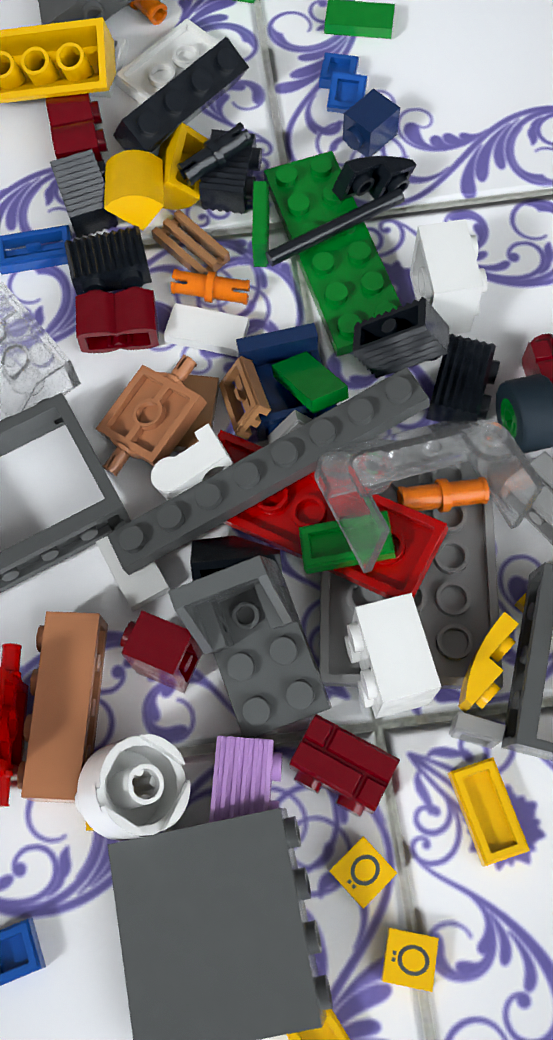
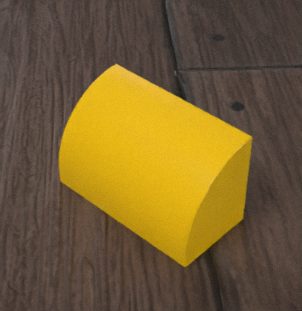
[158,122,209,210]
[104,150,164,231]

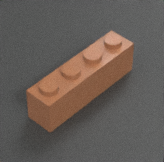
[17,611,108,803]

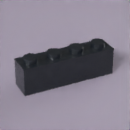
[113,36,249,153]

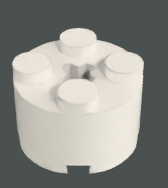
[75,734,190,841]

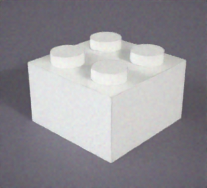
[410,219,487,334]
[345,593,441,719]

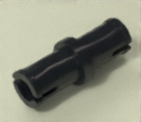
[177,122,253,186]

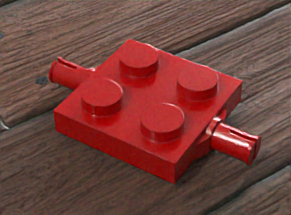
[0,643,29,807]

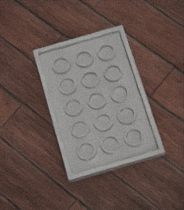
[319,437,503,689]

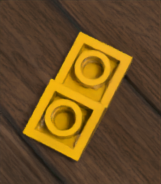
[458,611,519,713]

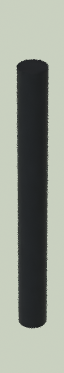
[265,188,405,267]

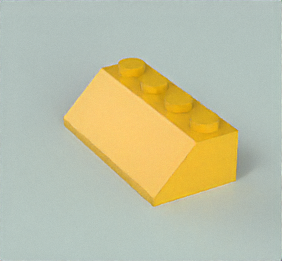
[0,17,116,103]

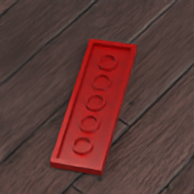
[217,430,448,599]

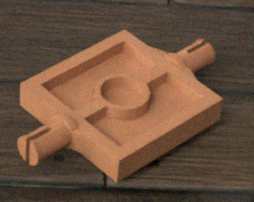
[96,354,207,477]

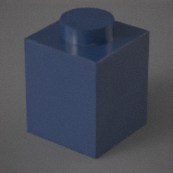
[342,88,400,157]

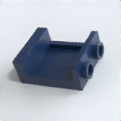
[236,323,337,442]

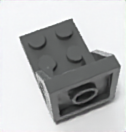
[168,555,332,738]

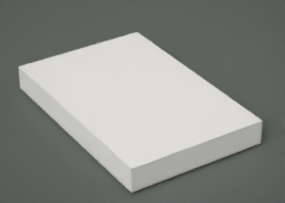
[114,19,220,104]

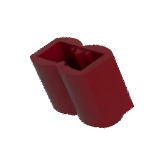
[46,93,108,161]
[75,287,159,353]

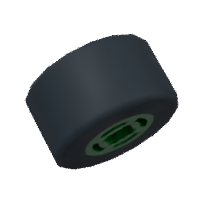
[495,374,553,455]

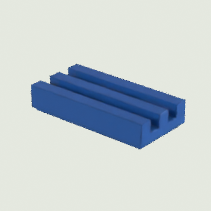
[0,225,72,275]

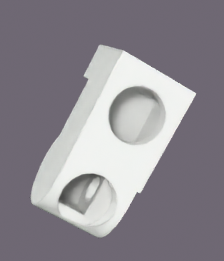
[151,423,234,500]

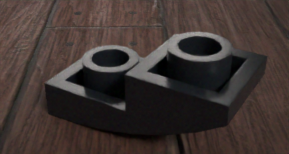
[332,156,417,201]

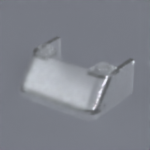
[314,420,545,573]

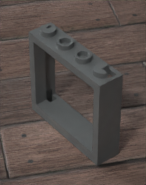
[0,392,131,593]
[501,562,553,761]

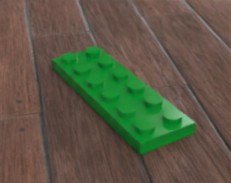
[264,151,402,357]

